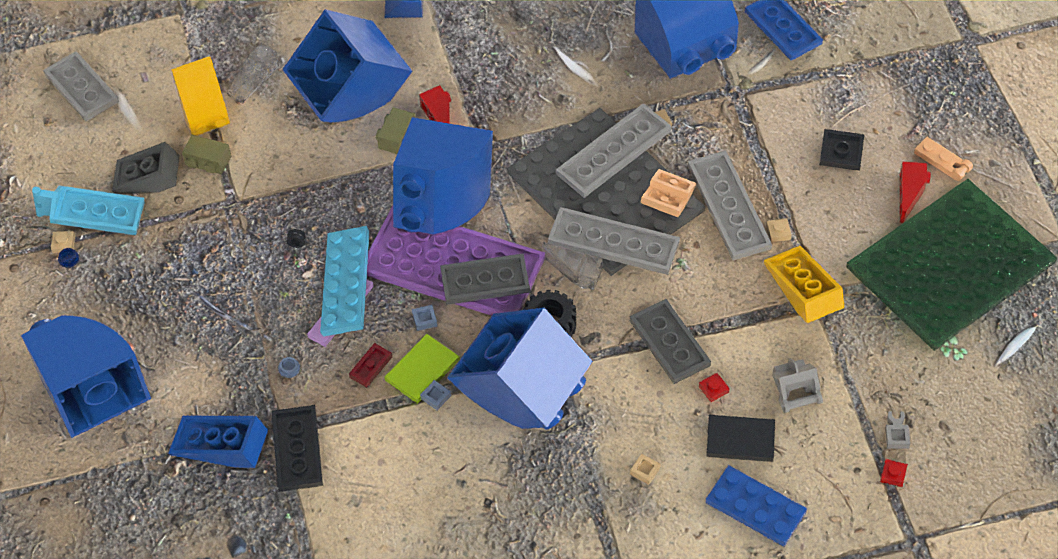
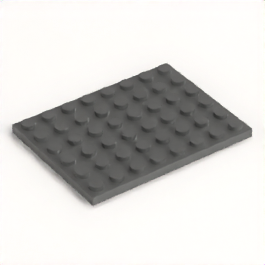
[507,108,705,276]

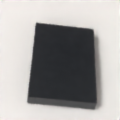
[706,414,775,462]

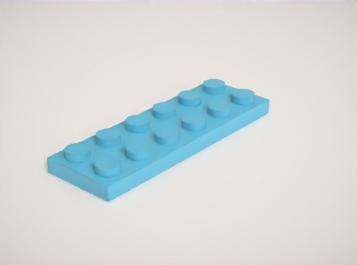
[320,226,369,337]

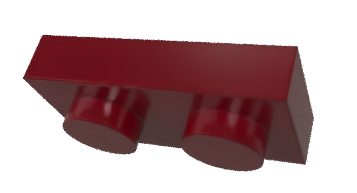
[349,343,392,388]

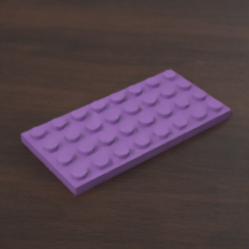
[367,206,546,316]

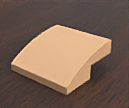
[641,169,696,217]

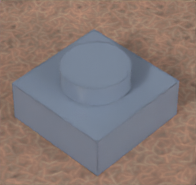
[412,305,438,331]
[420,380,451,411]

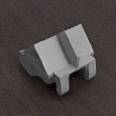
[772,358,823,413]

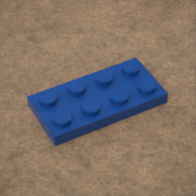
[745,0,823,61]
[705,465,807,547]

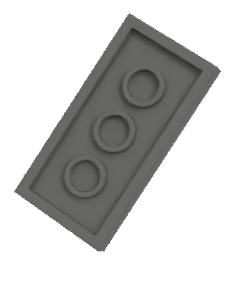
[440,254,530,305]
[629,299,711,384]

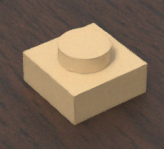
[766,218,792,242]
[51,231,75,253]
[630,453,661,485]

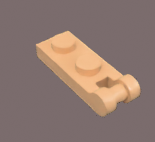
[914,137,973,181]

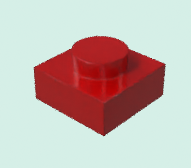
[699,373,729,402]
[880,459,908,487]

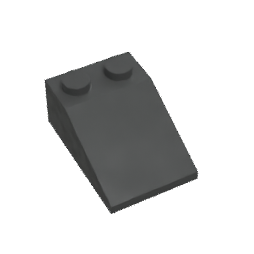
[112,142,180,193]

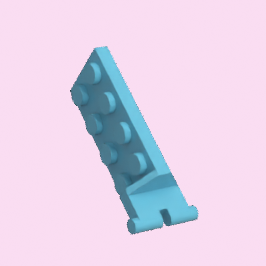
[32,186,145,235]

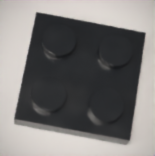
[819,129,865,171]

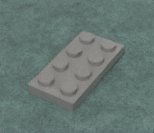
[43,51,119,121]

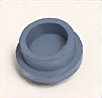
[278,357,300,378]

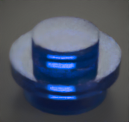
[58,248,79,268]

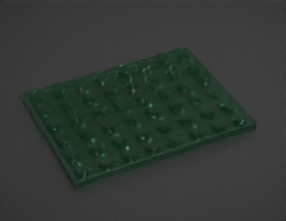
[846,179,1057,351]

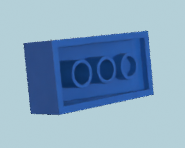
[168,416,268,468]

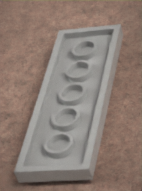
[556,103,672,198]
[688,151,772,260]
[548,207,680,275]

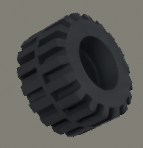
[523,290,576,338]

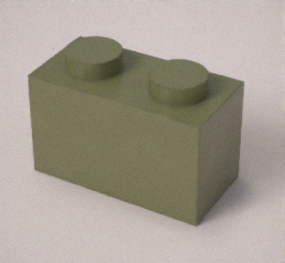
[376,107,415,154]
[182,135,231,175]

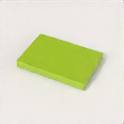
[385,334,460,404]

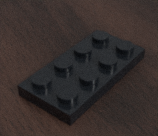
[271,405,323,492]

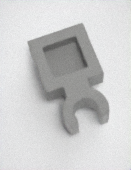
[885,411,910,449]

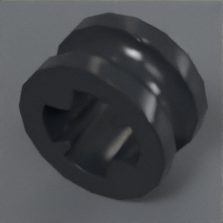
[286,229,306,248]

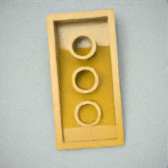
[171,56,230,136]
[764,246,844,323]

